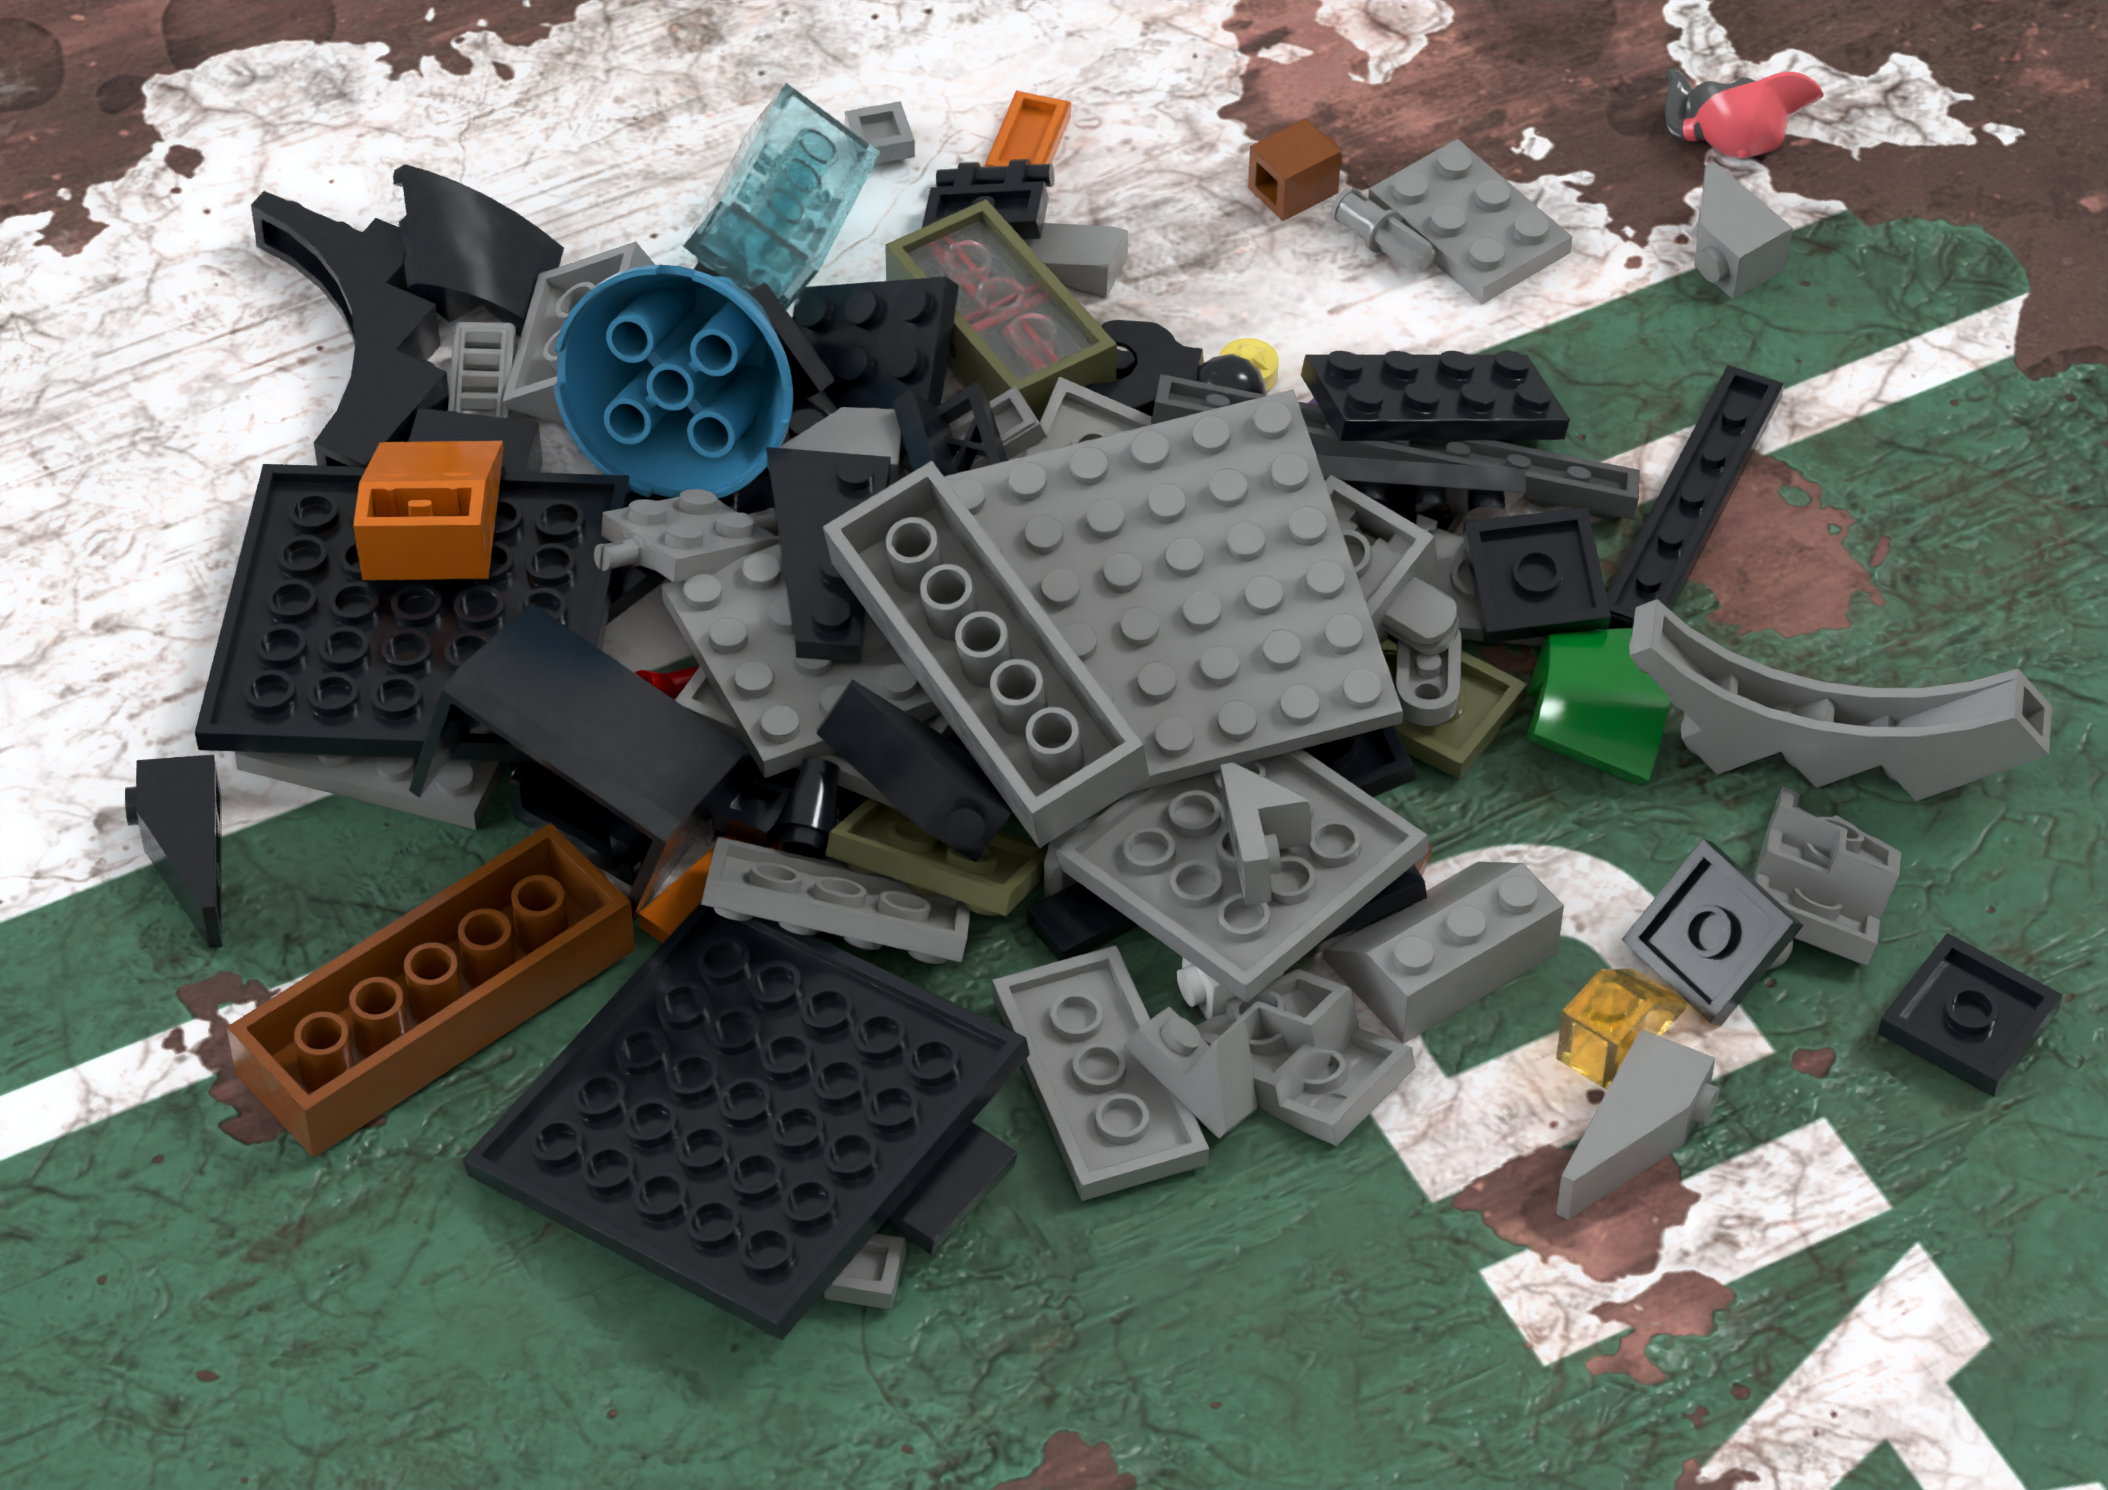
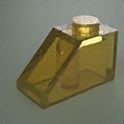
[1556,968,1687,1090]

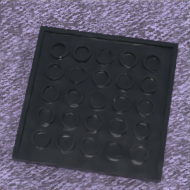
[195,464,631,763]
[462,901,1030,1340]

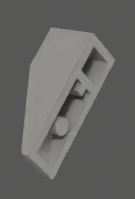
[1556,1029,1720,1220]

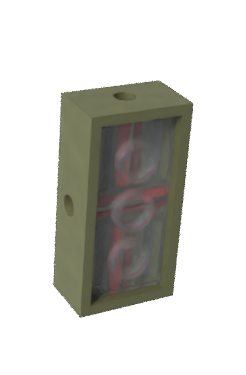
[885,199,1117,422]

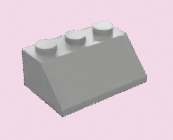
[502,241,655,425]
[1323,861,1564,1044]

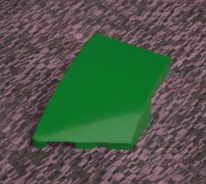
[1526,628,1670,786]

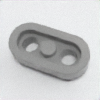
[1395,629,1461,726]

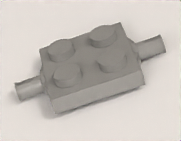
[594,489,778,583]

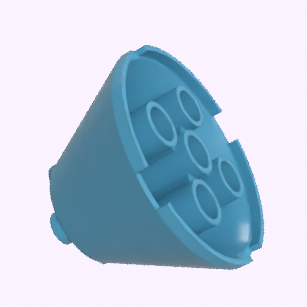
[553,265,793,499]

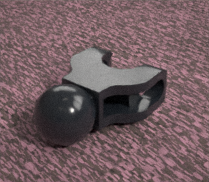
[1085,320,1266,417]

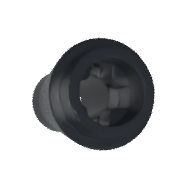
[773,758,840,859]

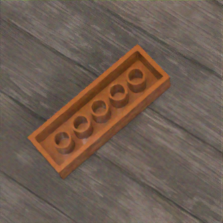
[227,823,635,1158]

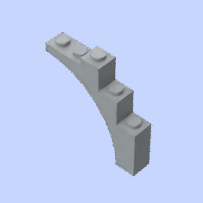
[1629,599,2052,801]

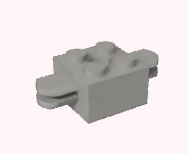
[1325,475,1459,656]

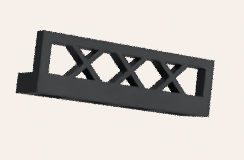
[892,382,1008,477]

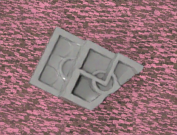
[1753,786,1901,966]
[1185,969,1416,1146]

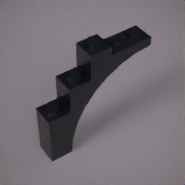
[251,191,449,467]

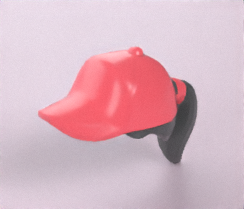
[1665,68,1824,159]

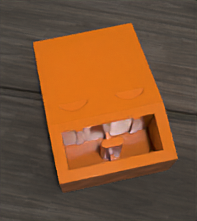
[353,441,504,580]

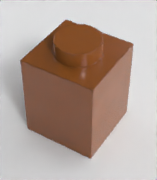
[1248,118,1342,221]

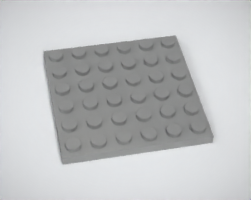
[944,389,1403,793]

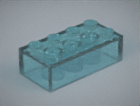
[683,83,881,310]

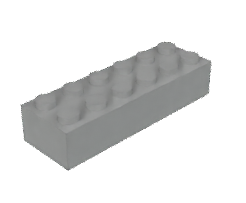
[823,461,1150,848]

